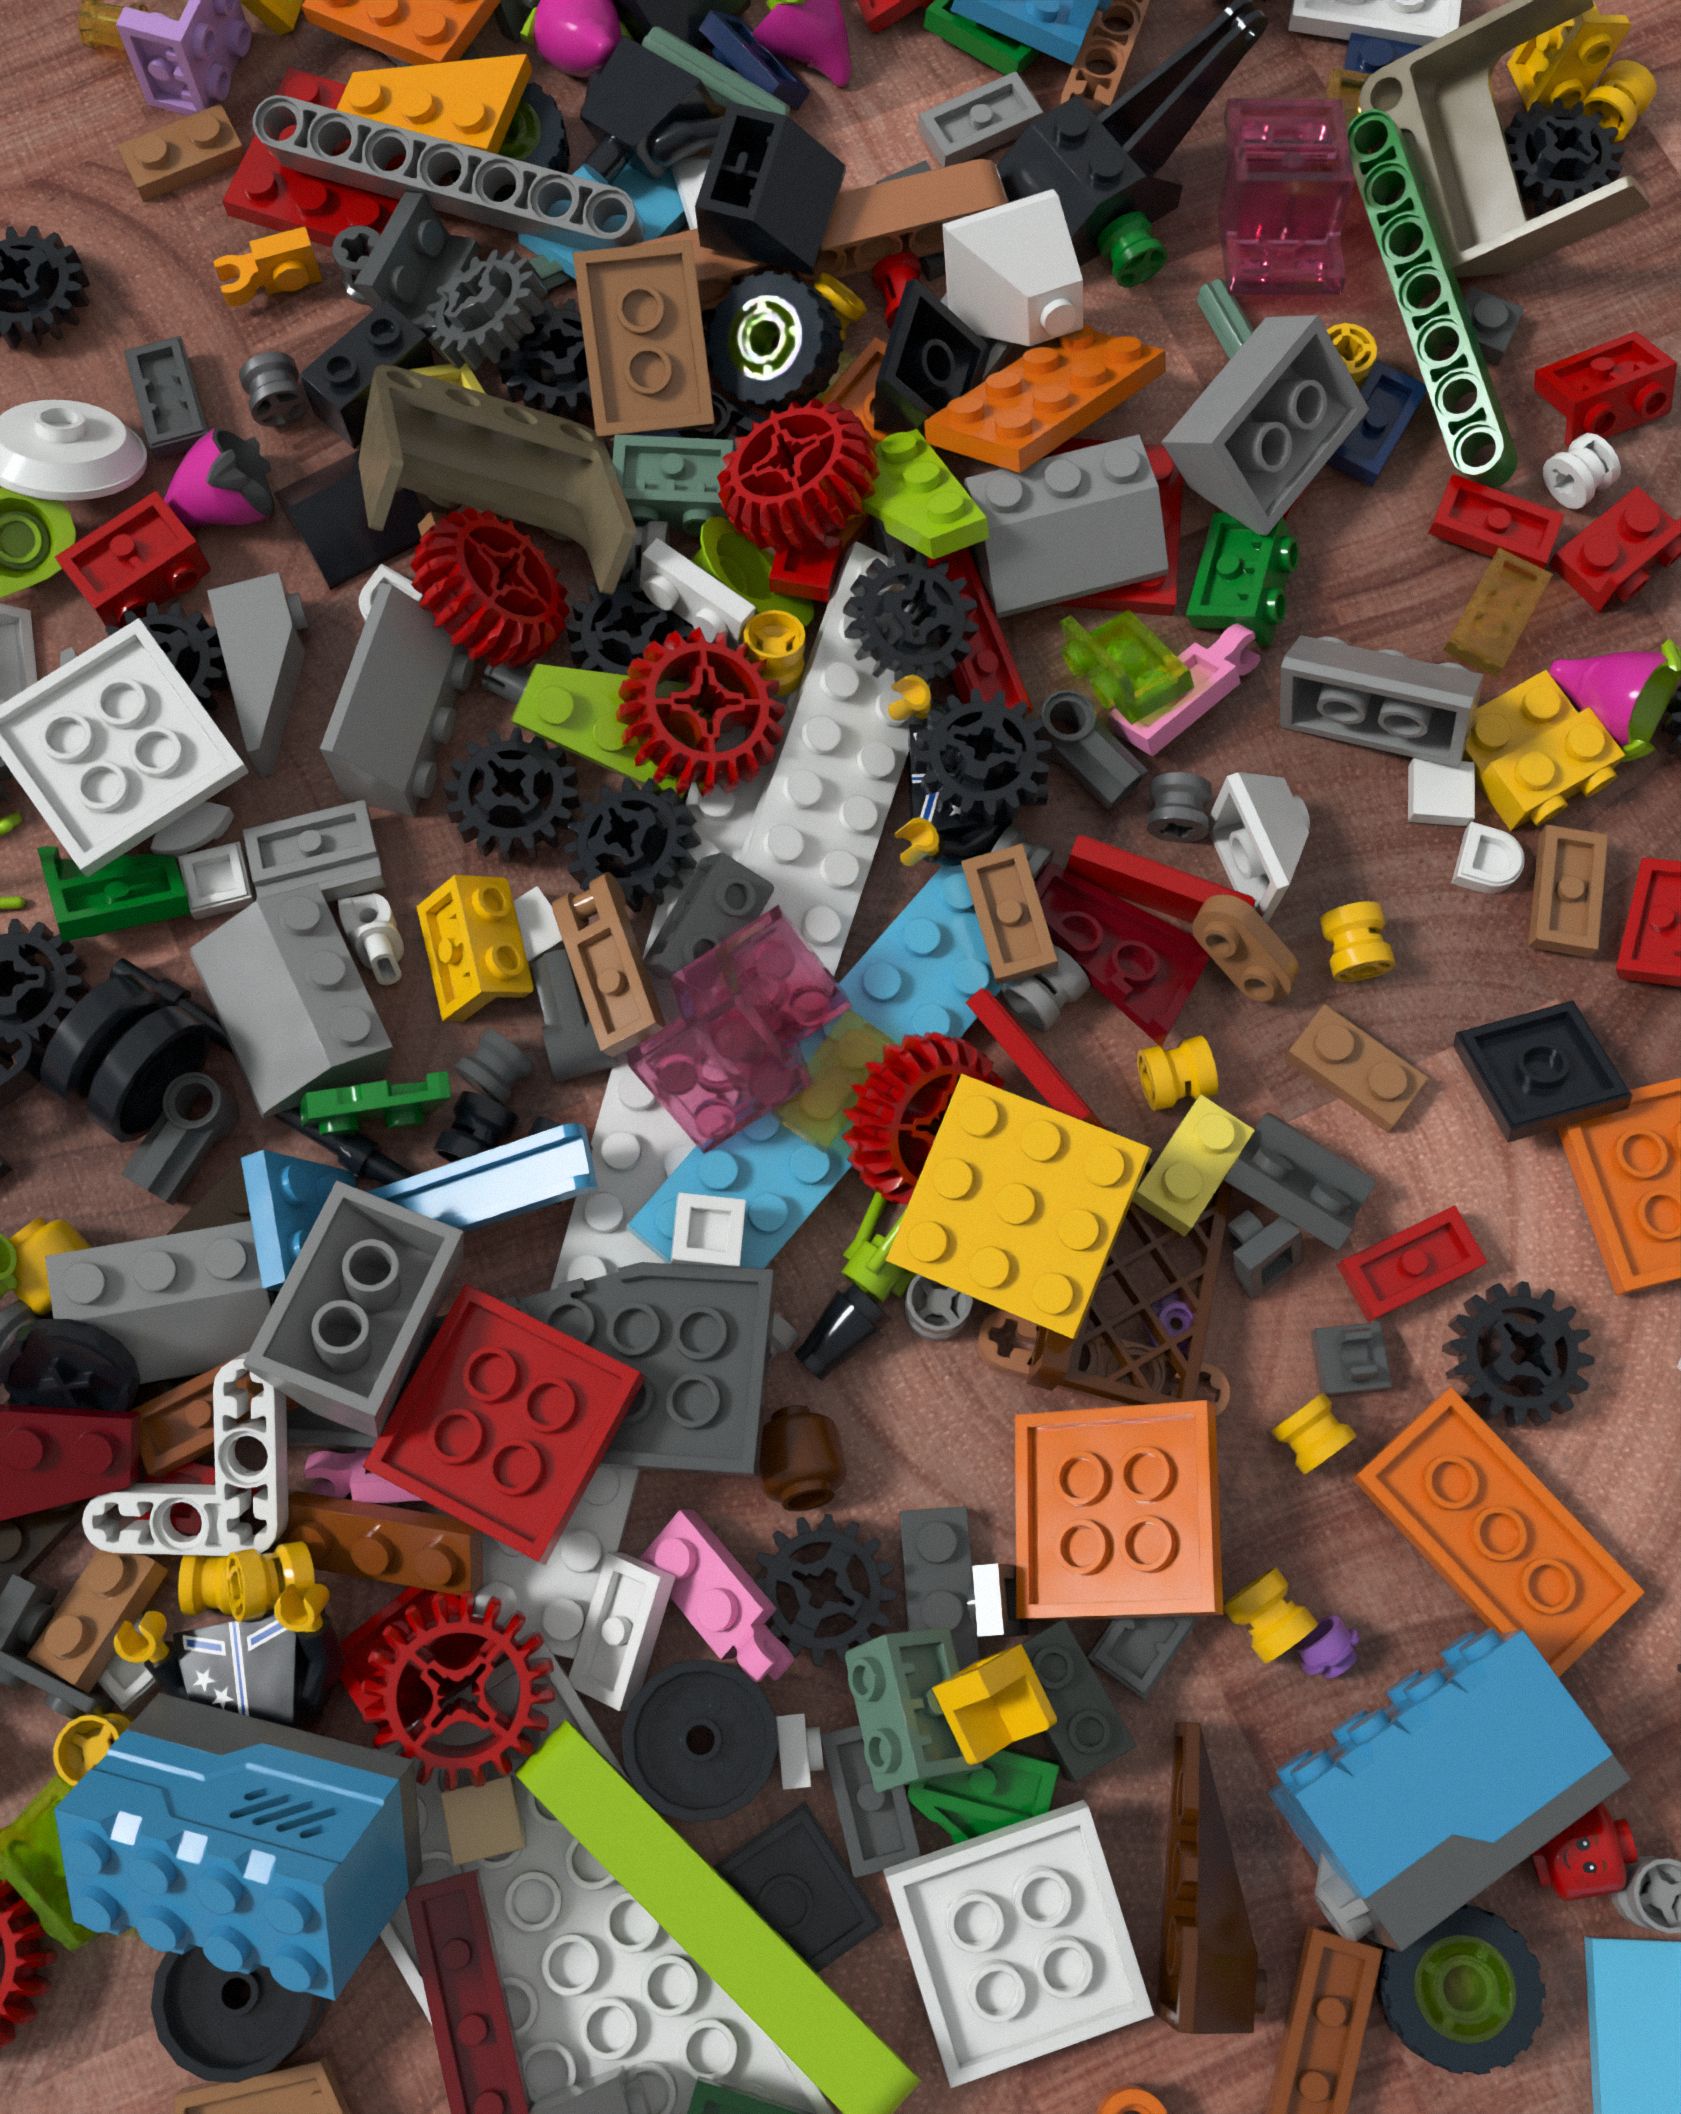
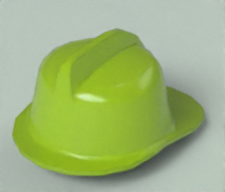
[0,487,76,598]
[690,516,814,628]

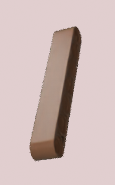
[631,159,1009,312]

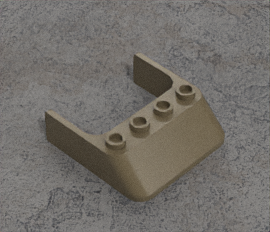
[1359,0,1651,279]
[358,365,637,595]

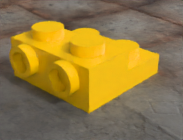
[1462,670,1625,831]

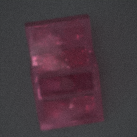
[1217,98,1355,295]
[626,905,852,1154]

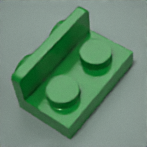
[1186,513,1300,646]

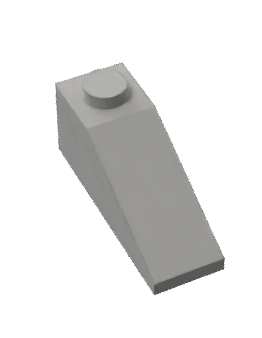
[207,572,310,777]

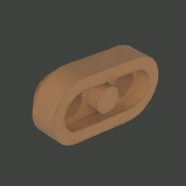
[1192,894,1299,1002]

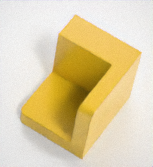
[932,1644,1057,1766]

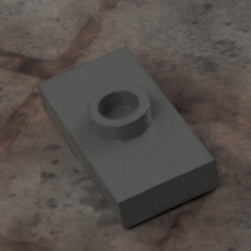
[124,336,209,460]
[1086,1616,1200,1700]

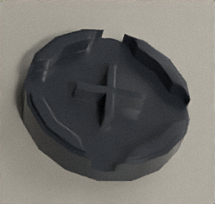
[0,1319,141,1412]

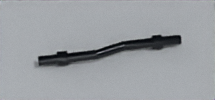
[109,958,416,1186]

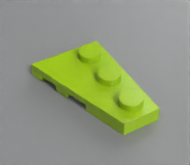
[857,429,990,560]
[509,664,729,799]

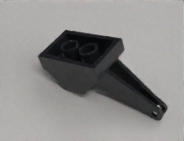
[996,0,1268,267]

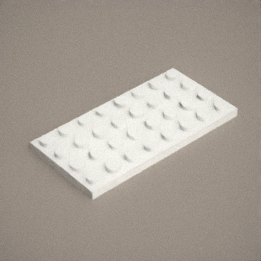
[375,1638,836,2114]

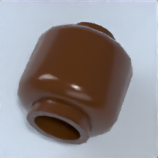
[758,1405,847,1511]

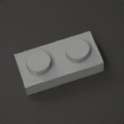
[918,71,1044,168]

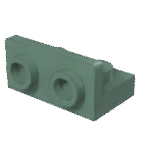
[612,434,734,537]
[845,1627,983,1793]

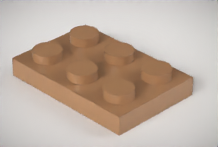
[572,240,715,440]

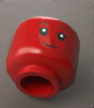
[1531,1802,1638,1901]

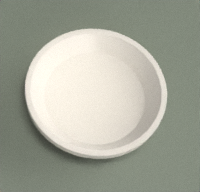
[0,400,147,501]

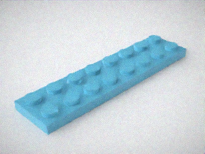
[626,865,1006,1269]

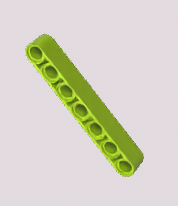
[514,1718,922,2114]

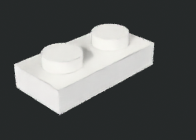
[639,538,756,651]
[568,1552,676,1711]

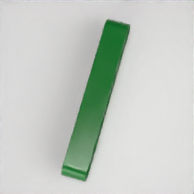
[1344,109,1518,488]

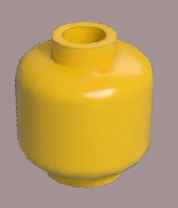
[9,1217,92,1316]

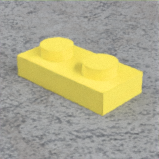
[1132,1094,1255,1237]

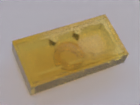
[1443,548,1553,677]

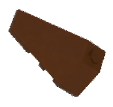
[1156,1722,1267,2034]

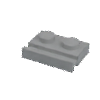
[243,800,386,902]

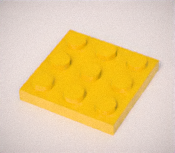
[886,1074,1152,1339]

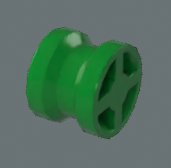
[1096,211,1168,288]

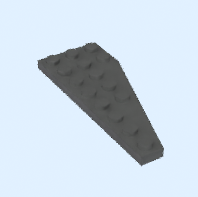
[237,1262,778,1478]

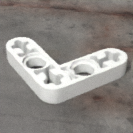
[82,1352,289,1556]

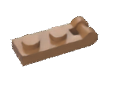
[552,872,667,1057]

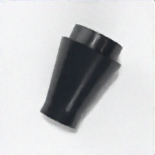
[794,1282,891,1381]

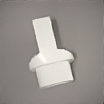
[338,893,404,985]

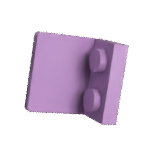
[116,0,252,116]

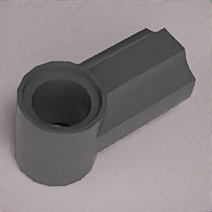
[1038,689,1149,811]
[531,948,618,1082]
[121,1072,239,1205]

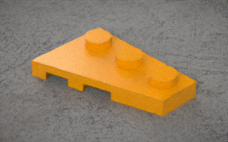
[336,54,533,154]

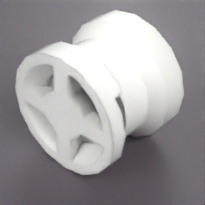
[1543,433,1621,509]

